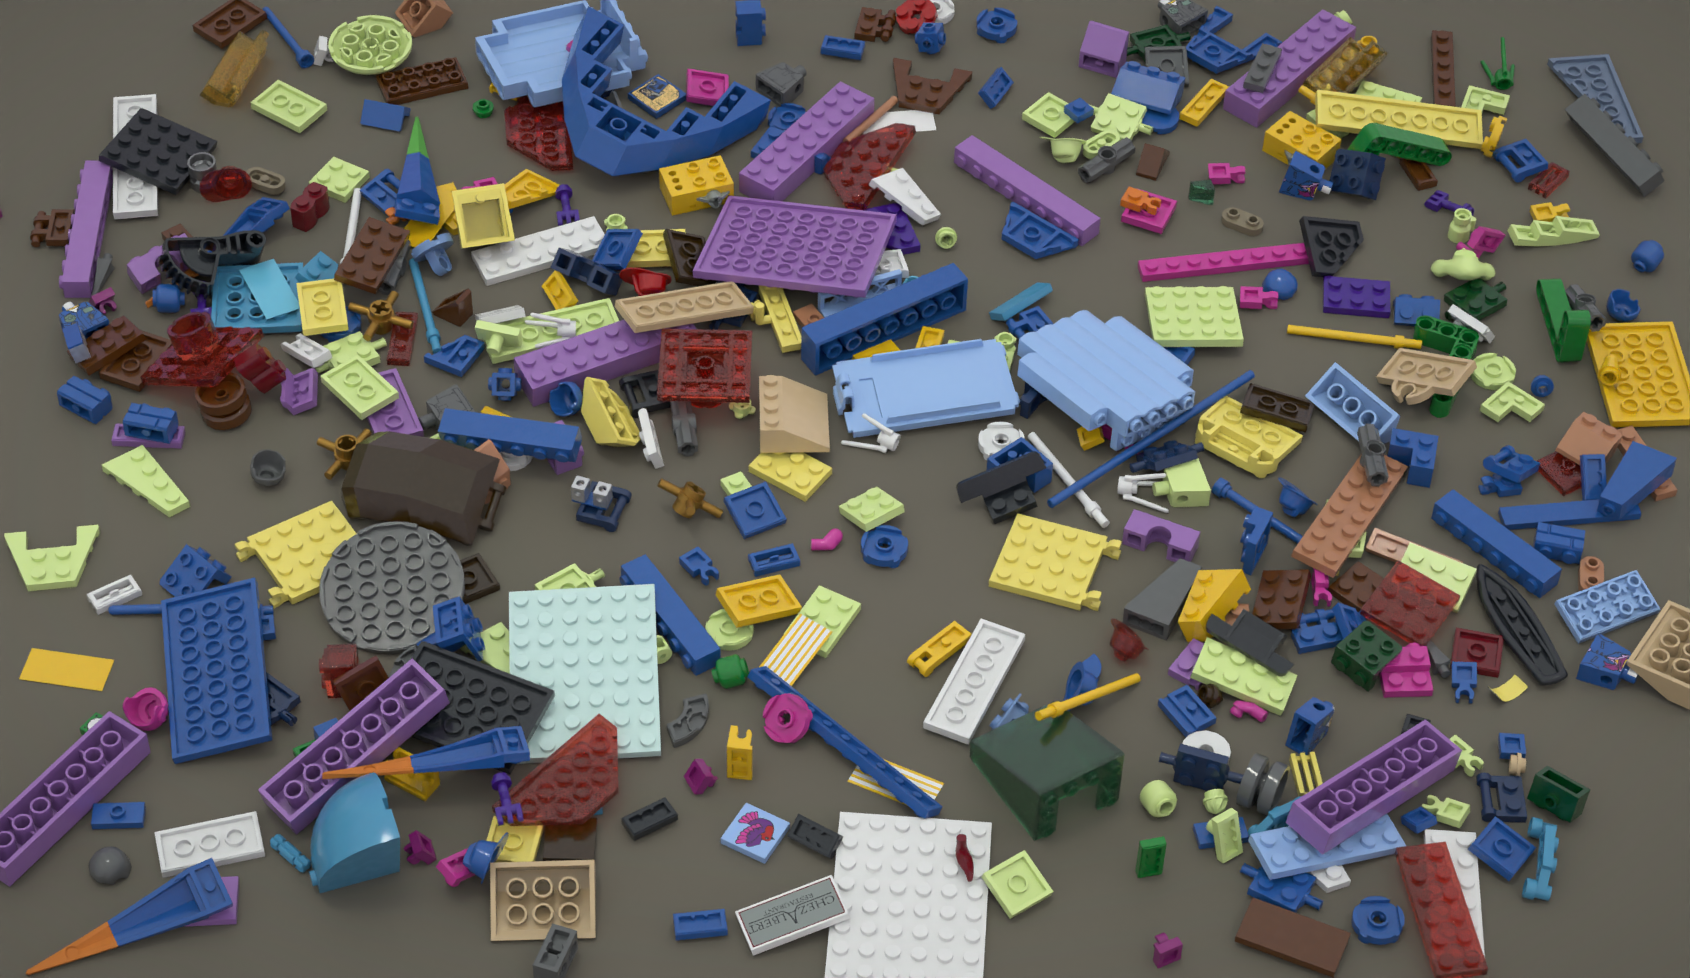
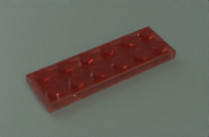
[1395,842,1488,978]

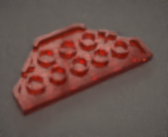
[504,95,573,171]
[823,123,916,211]
[492,714,618,826]

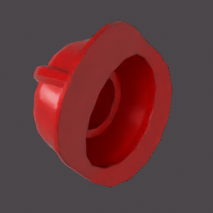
[619,268,672,296]

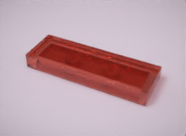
[387,312,418,366]

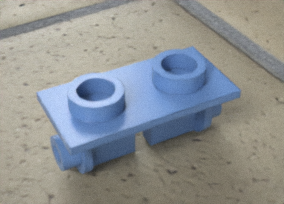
[987,694,1029,743]

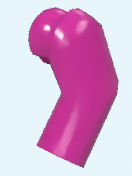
[811,528,843,550]
[1230,700,1268,723]

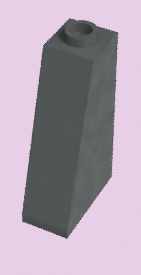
[1122,558,1202,641]

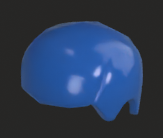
[1262,269,1298,300]
[1606,289,1641,322]
[549,381,583,417]

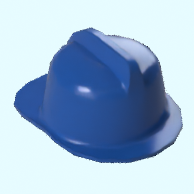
[1278,477,1317,517]
[1063,661,1098,716]
[463,832,509,884]

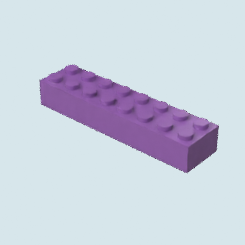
[1223,9,1356,128]
[739,81,874,201]
[514,320,698,407]
[258,659,450,835]
[0,711,151,887]
[1286,720,1462,855]

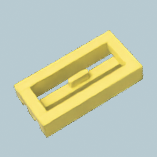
[1289,752,1323,797]

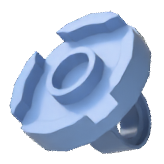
[411,233,454,276]

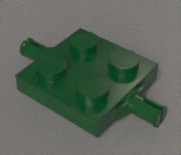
[1127,25,1191,62]
[1444,278,1507,321]

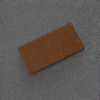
[1399,158,1438,191]

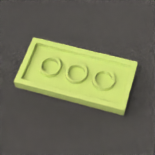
[1190,637,1297,716]

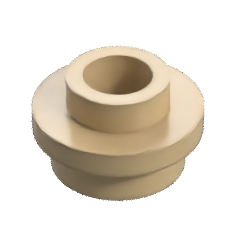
[1509,753,1526,776]

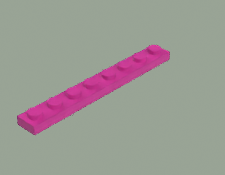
[1137,243,1309,282]

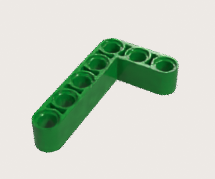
[1347,123,1452,166]
[1536,278,1591,362]
[1413,315,1479,418]

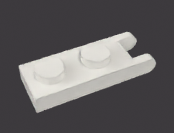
[281,333,332,368]
[638,408,664,469]

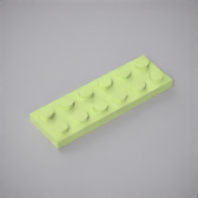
[483,298,619,364]

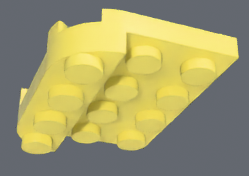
[1195,396,1303,478]

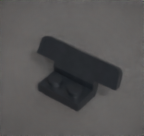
[956,451,1046,524]
[1205,609,1295,676]

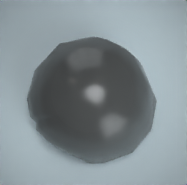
[250,449,286,486]
[88,846,132,885]

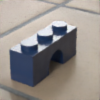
[550,247,623,296]

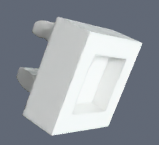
[313,36,333,66]

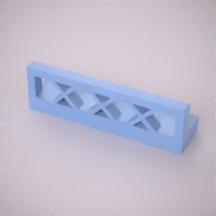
[818,269,902,318]

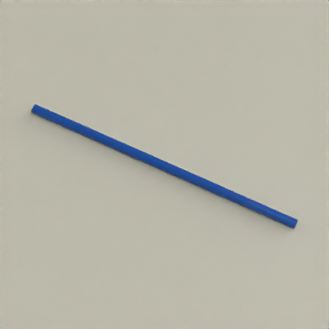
[1047,370,1255,508]

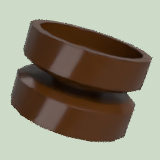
[195,372,252,430]

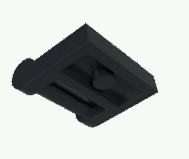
[619,370,671,418]

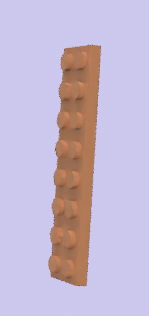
[1291,454,1408,578]

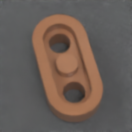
[1578,556,1604,591]

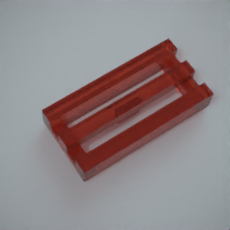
[1528,162,1570,199]

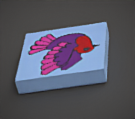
[721,803,790,864]

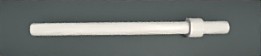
[340,188,362,284]
[1027,432,1110,528]

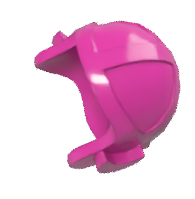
[122,687,169,731]

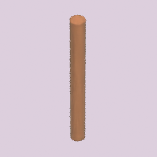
[843,96,898,146]

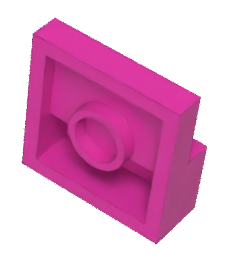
[1379,643,1433,698]

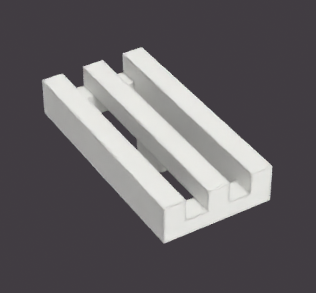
[87,575,142,615]

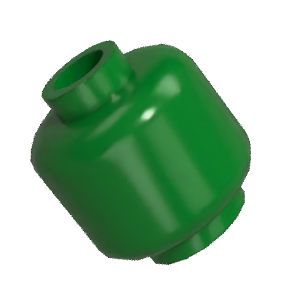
[712,654,749,689]

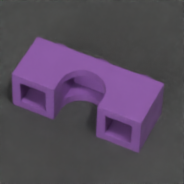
[127,233,189,294]
[1122,509,1200,562]

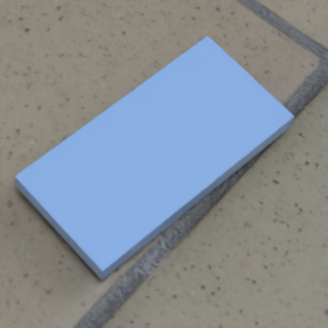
[1554,570,1661,644]

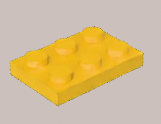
[715,574,802,628]

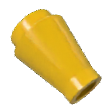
[1598,355,1621,386]

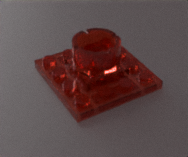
[140,312,264,387]
[657,329,752,408]

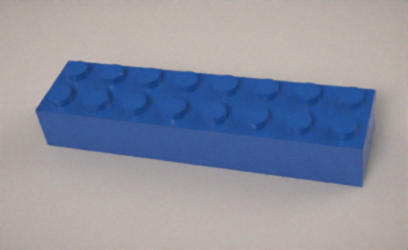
[801,263,968,376]

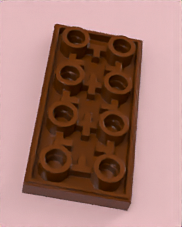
[376,57,469,105]
[1235,897,1351,978]

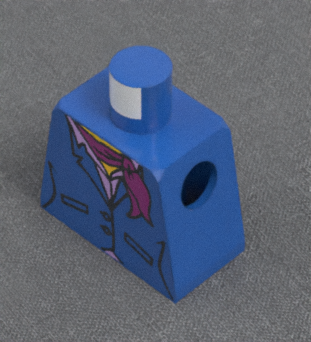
[1279,151,1333,200]
[1576,633,1639,690]

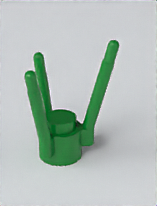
[1481,37,1515,90]

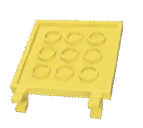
[235,501,357,608]
[989,513,1122,611]

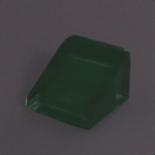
[1188,179,1215,205]

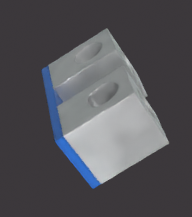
[62,323,91,363]
[571,476,613,510]

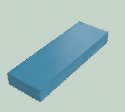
[989,282,1053,321]

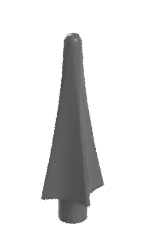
[91,253,115,296]
[1417,628,1451,678]

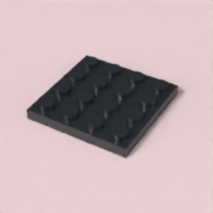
[99,108,217,195]

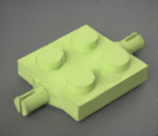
[1089,93,1153,140]
[314,331,387,373]
[534,563,605,590]

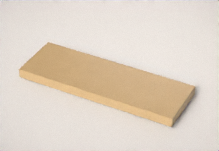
[615,281,754,333]

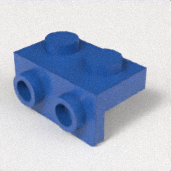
[1393,294,1440,326]

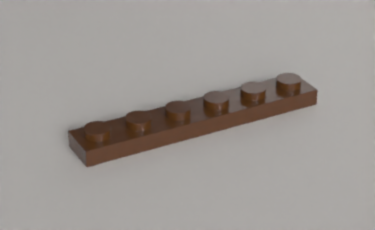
[1431,30,1456,107]

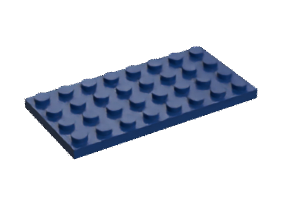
[161,578,272,764]

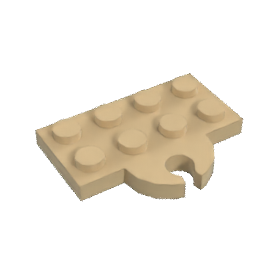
[1376,348,1477,405]

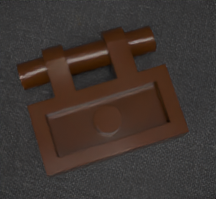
[854,7,896,42]
[30,209,75,247]

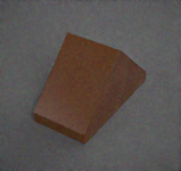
[1136,143,1170,181]
[432,288,473,327]

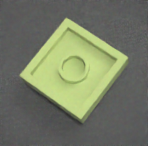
[1022,92,1075,138]
[309,157,370,203]
[839,487,905,532]
[981,850,1054,919]

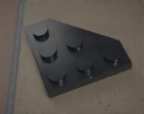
[1299,216,1364,277]

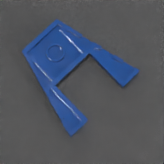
[1186,6,1282,74]

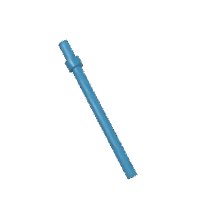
[409,258,441,354]

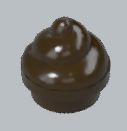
[1197,684,1223,708]

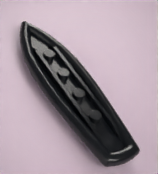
[1476,564,1568,685]

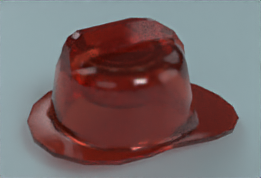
[199,166,252,202]
[1109,618,1149,662]

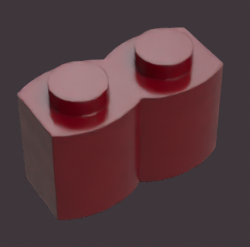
[290,182,330,232]
[234,343,286,394]

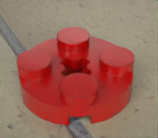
[896,0,938,35]

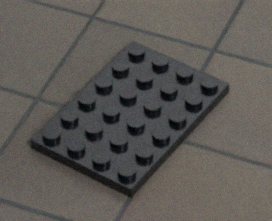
[410,641,555,775]

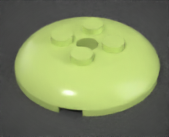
[328,15,412,75]

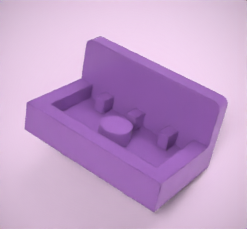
[280,368,318,415]

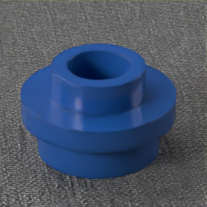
[1531,375,1554,397]

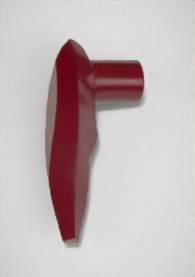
[955,834,974,882]

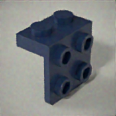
[1329,149,1386,200]

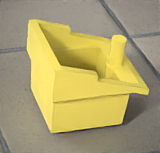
[452,183,515,249]

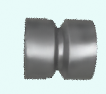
[187,152,219,193]

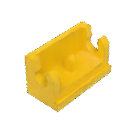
[727,725,753,780]
[384,747,440,801]

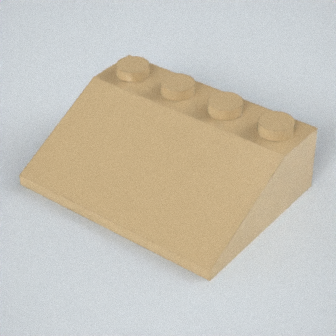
[759,375,830,453]
[1626,600,1690,710]
[490,860,596,941]

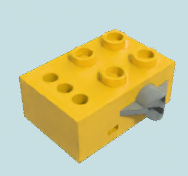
[1262,111,1342,169]
[659,155,734,216]

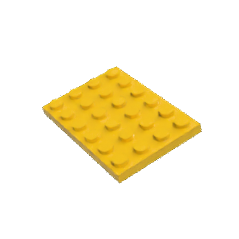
[1587,321,1690,428]

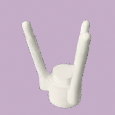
[525,313,576,348]
[841,413,901,454]
[1118,473,1169,513]

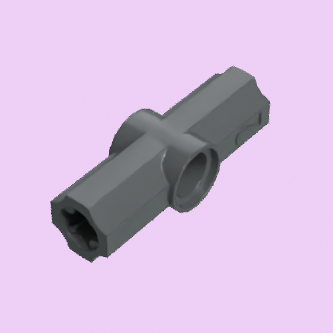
[1078,137,1135,183]
[379,240,411,295]
[1565,284,1606,332]
[670,393,698,456]
[1357,423,1389,486]

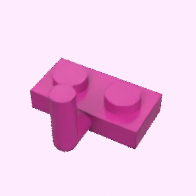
[1456,226,1506,259]

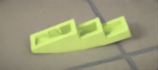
[1507,216,1600,246]

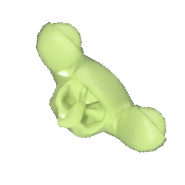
[1431,248,1496,281]

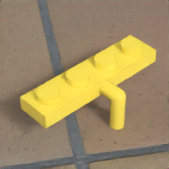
[755,285,801,353]

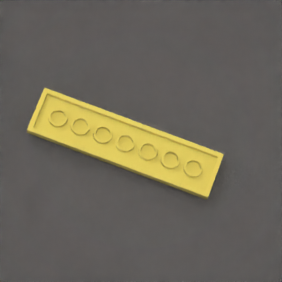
[1315,90,1483,149]

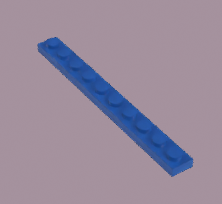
[747,666,943,819]

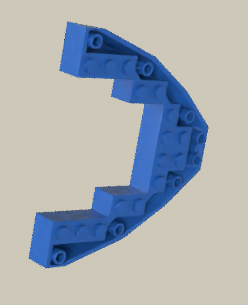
[562,6,771,176]

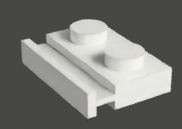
[1448,304,1495,344]
[475,305,526,323]

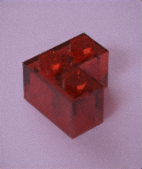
[319,644,359,699]

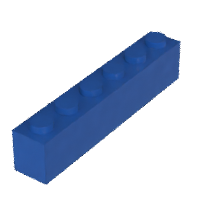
[438,408,582,463]
[1431,489,1562,599]
[619,554,721,676]

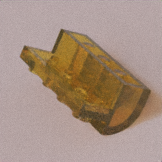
[200,29,269,107]
[1303,37,1388,94]

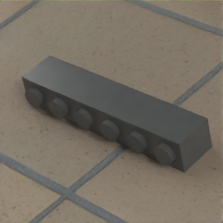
[1565,94,1665,197]

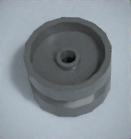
[1236,753,1290,816]

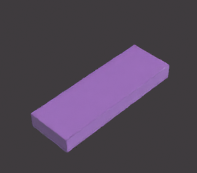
[111,424,185,449]

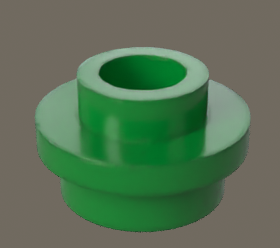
[473,99,494,118]

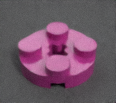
[763,693,813,743]

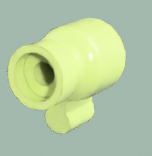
[1448,208,1477,243]

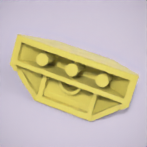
[581,377,641,447]

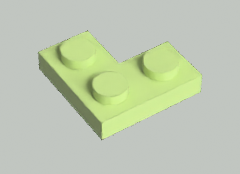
[1461,85,1510,115]
[1480,381,1545,422]

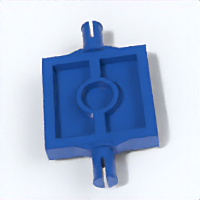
[1240,863,1323,913]

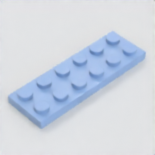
[1248,814,1406,880]

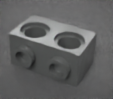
[533,923,578,978]

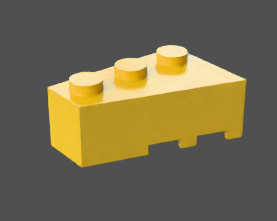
[1178,569,1251,642]

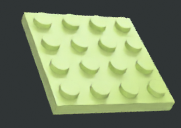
[1145,286,1244,347]

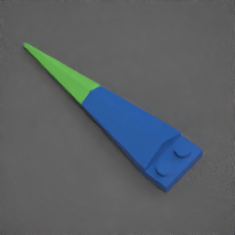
[394,117,440,225]

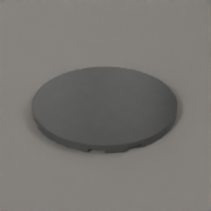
[319,521,465,655]

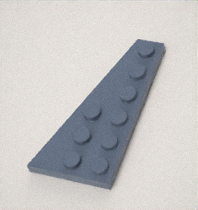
[1547,54,1643,144]

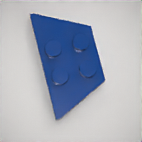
[1001,202,1079,259]

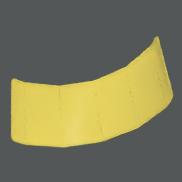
[1488,675,1528,702]

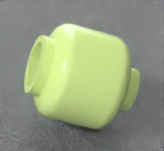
[1140,780,1177,818]

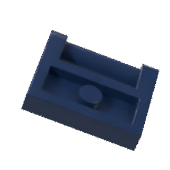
[576,481,632,532]
[1476,773,1527,823]

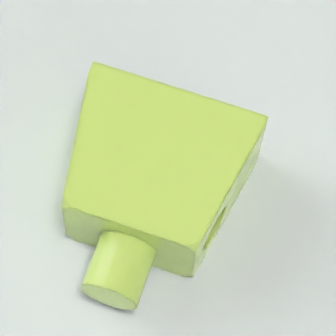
[1152,459,1211,507]

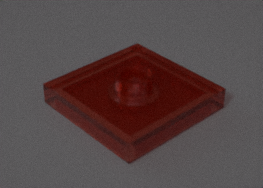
[1537,451,1582,496]

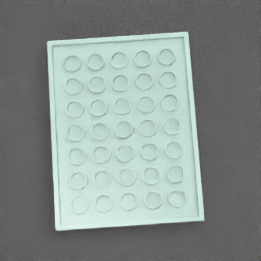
[509,584,661,764]

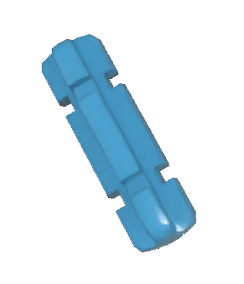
[270,834,311,873]

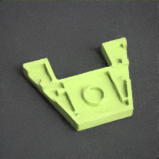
[4,525,100,591]

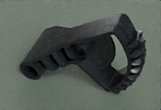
[157,230,266,299]

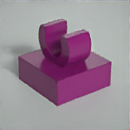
[89,287,117,316]
[684,759,718,794]
[403,830,437,865]
[1153,932,1183,968]

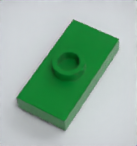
[1135,836,1167,878]

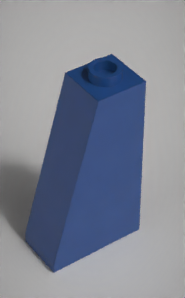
[1597,441,1677,520]

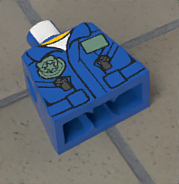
[59,302,109,339]
[1285,697,1335,755]

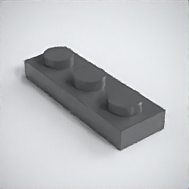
[1243,43,1282,93]

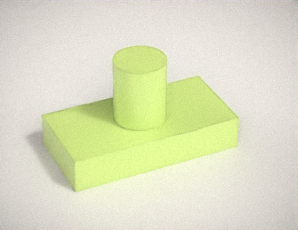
[475,320,523,355]
[1206,808,1243,863]

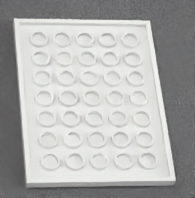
[825,812,992,978]

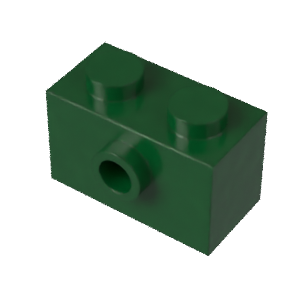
[1527,766,1591,823]

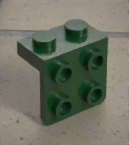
[1331,621,1402,692]

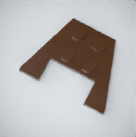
[893,58,972,114]

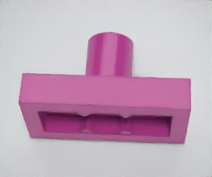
[436,848,475,887]

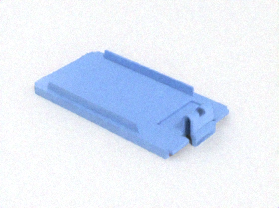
[832,339,1020,438]

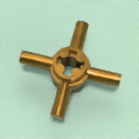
[348,291,414,341]
[317,428,372,480]
[657,478,723,519]

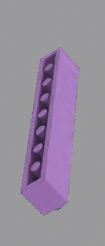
[954,135,1100,246]
[59,160,113,298]

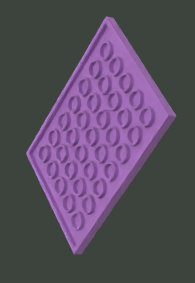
[693,195,897,298]

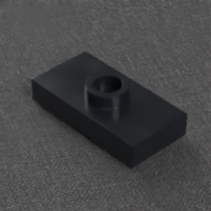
[621,797,678,841]
[787,813,844,859]

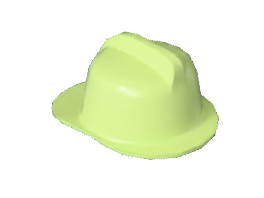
[1040,137,1087,163]

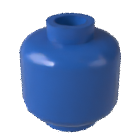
[1631,240,1664,273]
[153,284,185,313]

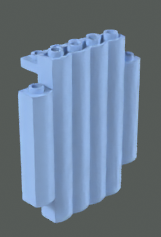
[475,0,648,107]
[1017,310,1195,451]

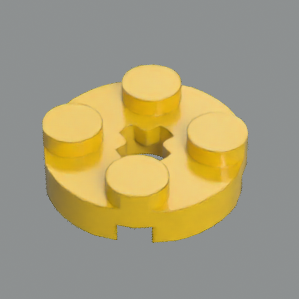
[1481,115,1507,158]

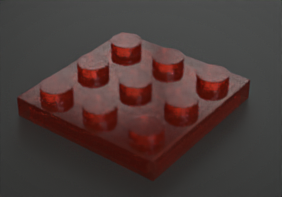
[1360,560,1460,646]

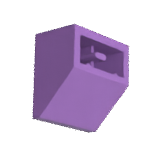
[1079,20,1129,78]

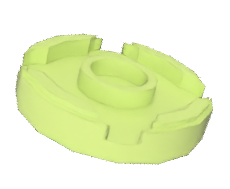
[1471,353,1516,391]
[705,609,754,651]

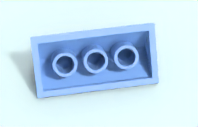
[1305,362,1400,444]

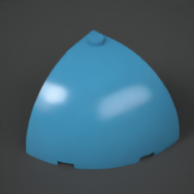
[309,772,400,893]

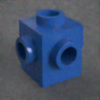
[915,22,946,54]
[488,368,522,400]

